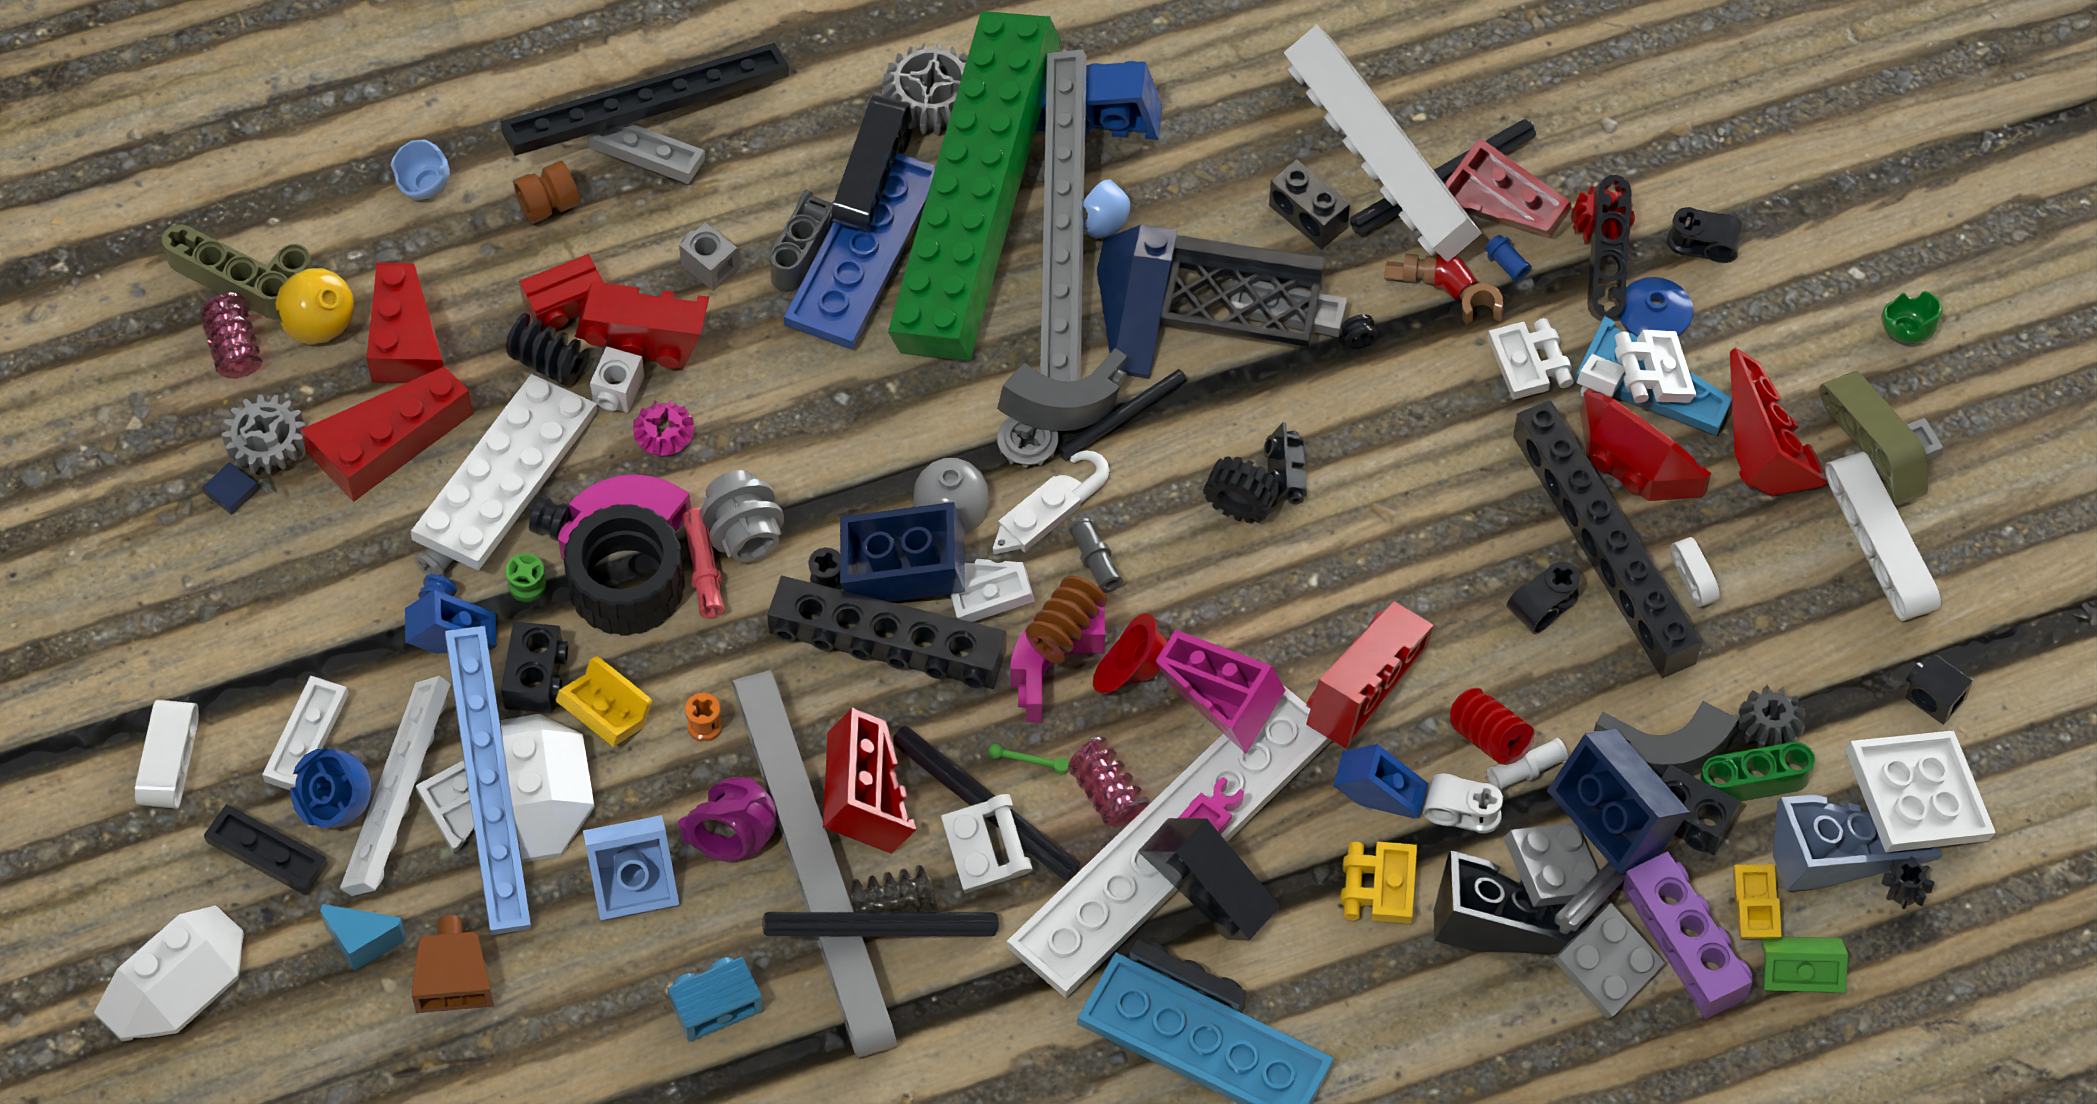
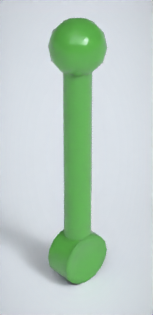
[988,744,1069,775]

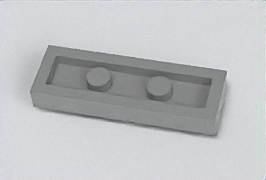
[589,123,705,184]
[1229,278,1347,337]

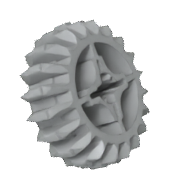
[882,43,967,136]

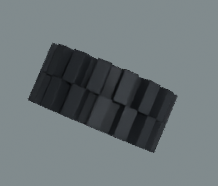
[1203,456,1279,523]

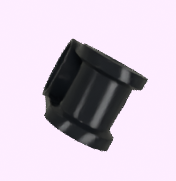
[1667,207,1742,263]
[1507,561,1580,634]

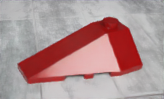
[1730,347,1828,496]

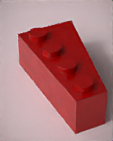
[300,366,473,502]

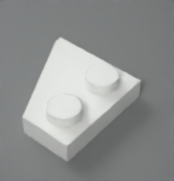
[951,559,1034,622]

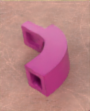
[558,475,691,559]
[1010,606,1105,722]

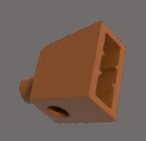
[411,915,494,1013]

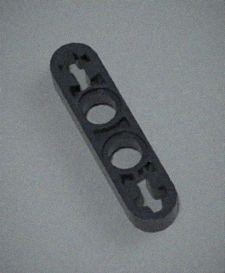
[1587,175,1632,321]

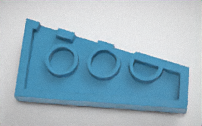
[1575,316,1732,436]

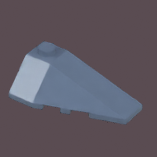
[1773,795,1942,891]

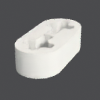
[1671,537,1720,607]

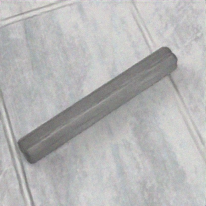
[1555,862,1625,934]

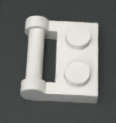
[941,794,1033,894]

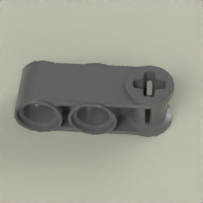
[769,190,834,291]

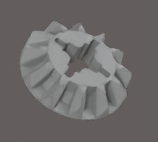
[997,417,1058,469]

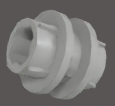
[700,470,784,562]

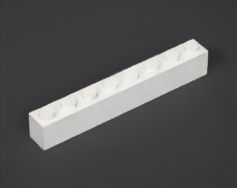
[1284,24,1482,262]

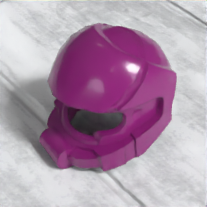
[678,776,777,862]

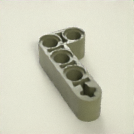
[162,224,313,320]
[1819,371,1928,507]

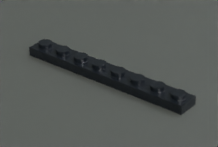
[501,43,789,156]

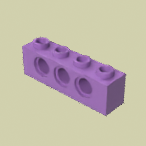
[1622,851,1753,1019]

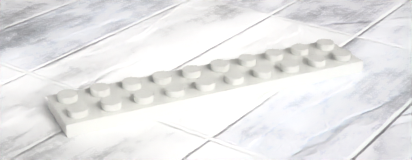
[1007,684,1332,998]

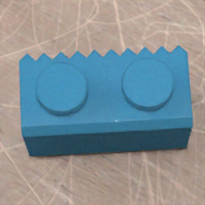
[667,956,763,1042]

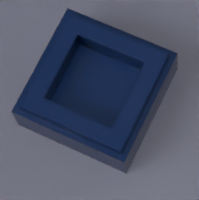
[202,462,259,515]

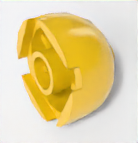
[275,268,355,345]

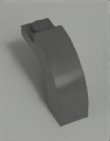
[997,348,1127,431]
[1594,701,1738,779]

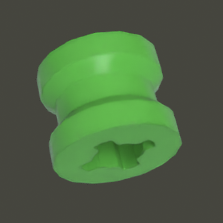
[505,553,547,602]

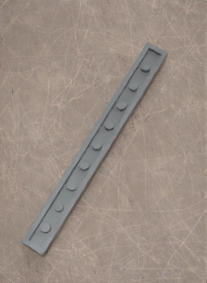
[1040,50,1087,381]

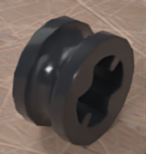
[1341,314,1379,349]

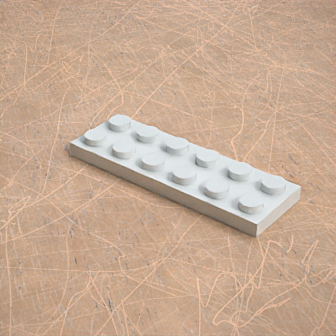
[411,374,597,571]

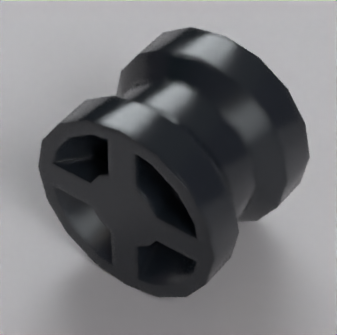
[529,496,572,541]

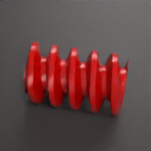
[1450,688,1535,765]

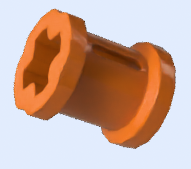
[685,692,722,742]

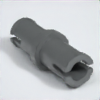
[1069,518,1123,593]

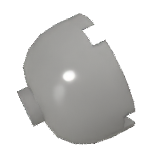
[913,458,989,534]

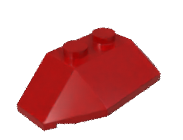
[1580,388,1711,501]

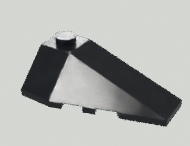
[1433,851,1594,954]

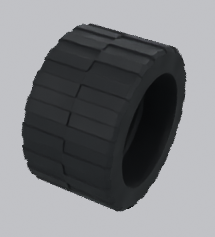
[563,504,685,636]

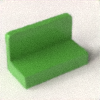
[1761,936,1848,993]

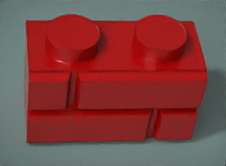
[519,254,604,330]

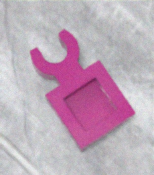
[1178,777,1244,834]

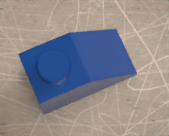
[405,590,497,654]
[1333,744,1429,819]

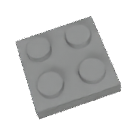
[1504,823,1598,907]
[1553,903,1665,1019]

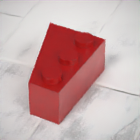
[366,263,444,383]
[575,281,710,370]

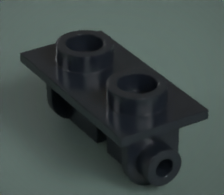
[1264,422,1307,507]

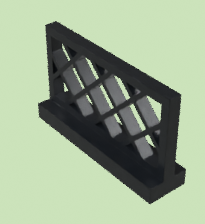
[1160,235,1325,347]

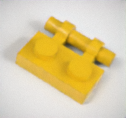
[1340,842,1417,924]

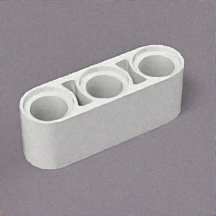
[135,700,199,809]

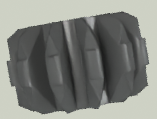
[1737,685,1806,748]

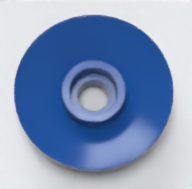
[1618,277,1693,337]

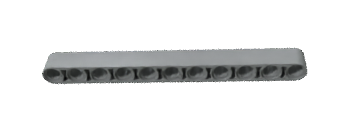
[732,670,897,1059]

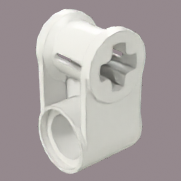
[1423,773,1503,833]

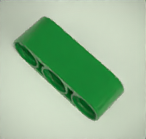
[1700,742,1815,802]

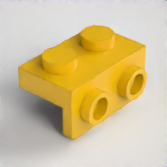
[556,656,652,747]

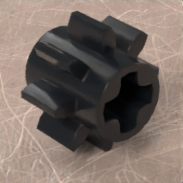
[1881,856,1934,909]

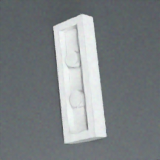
[262,676,349,790]

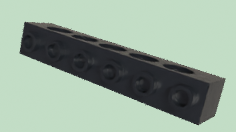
[767,575,1007,689]

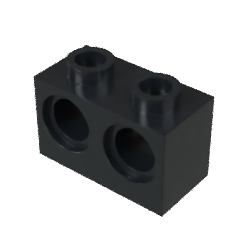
[1269,159,1350,250]
[501,621,569,713]
[1661,764,1741,855]

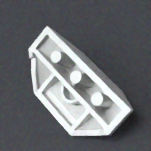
[501,714,595,863]
[94,905,244,1041]

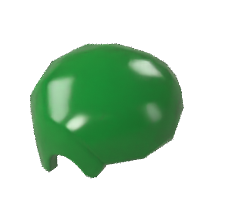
[1881,291,1943,344]

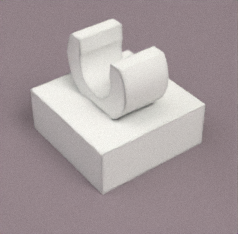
[1577,354,1625,397]

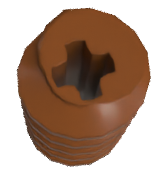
[1025,575,1107,663]

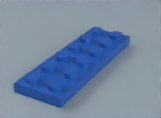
[784,153,936,349]

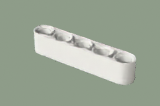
[1825,451,1941,621]

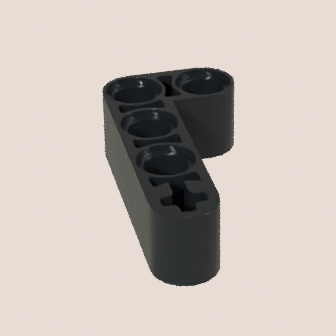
[831,94,913,231]

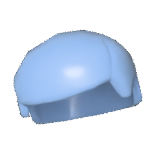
[391,139,450,200]
[1083,179,1131,239]

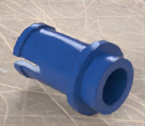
[1485,235,1532,282]

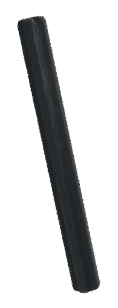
[1350,119,1537,235]
[893,726,1080,881]
[762,912,999,936]

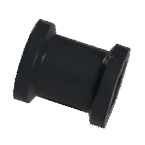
[808,547,842,590]

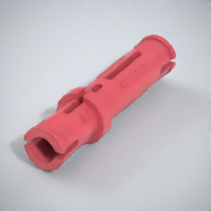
[683,508,725,619]

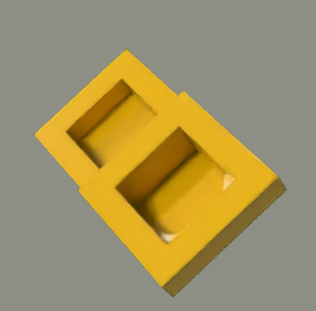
[1733,864,1782,940]

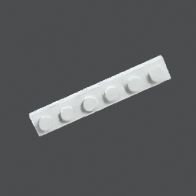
[340,676,451,896]

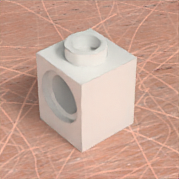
[590,346,645,413]

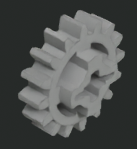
[222,394,306,474]

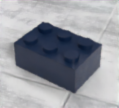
[840,502,965,602]
[1547,728,1690,875]

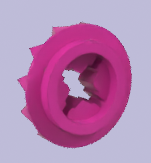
[633,400,694,456]

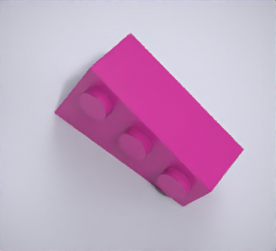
[1156,630,1286,754]

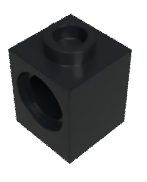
[1905,653,1973,725]

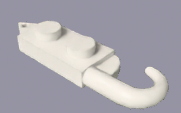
[993,450,1110,554]

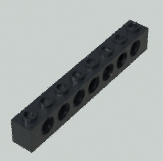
[1513,399,1702,679]

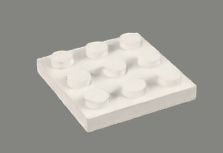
[1845,730,1996,852]

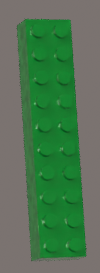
[888,11,1061,361]

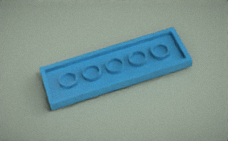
[1077,952,1334,1104]

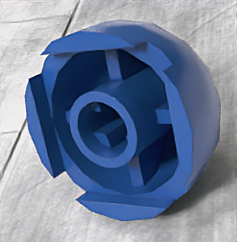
[290,749,372,828]

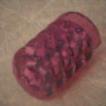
[199,292,263,379]
[1068,737,1149,826]

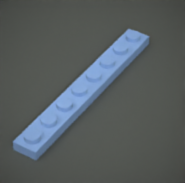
[445,626,531,935]

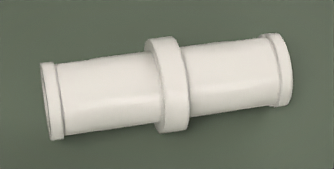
[1487,738,1568,790]

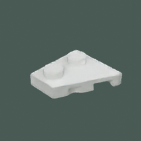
[416,760,474,854]

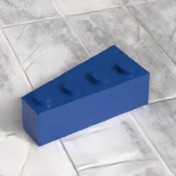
[1035,61,1162,140]

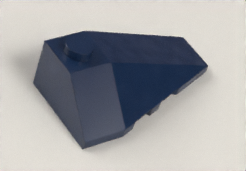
[1097,224,1178,379]

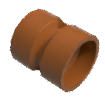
[513,161,581,225]

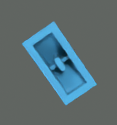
[320,904,405,971]

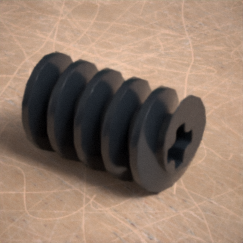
[506,312,590,386]

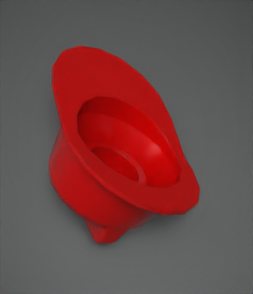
[1093,613,1168,694]

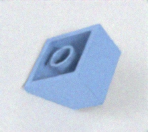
[583,815,679,921]

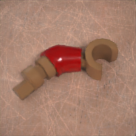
[1384,253,1503,326]

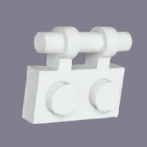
[1487,318,1574,400]
[1614,330,1696,403]

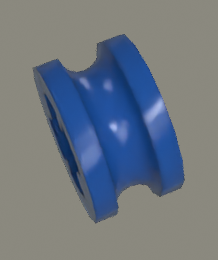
[418,574,458,598]

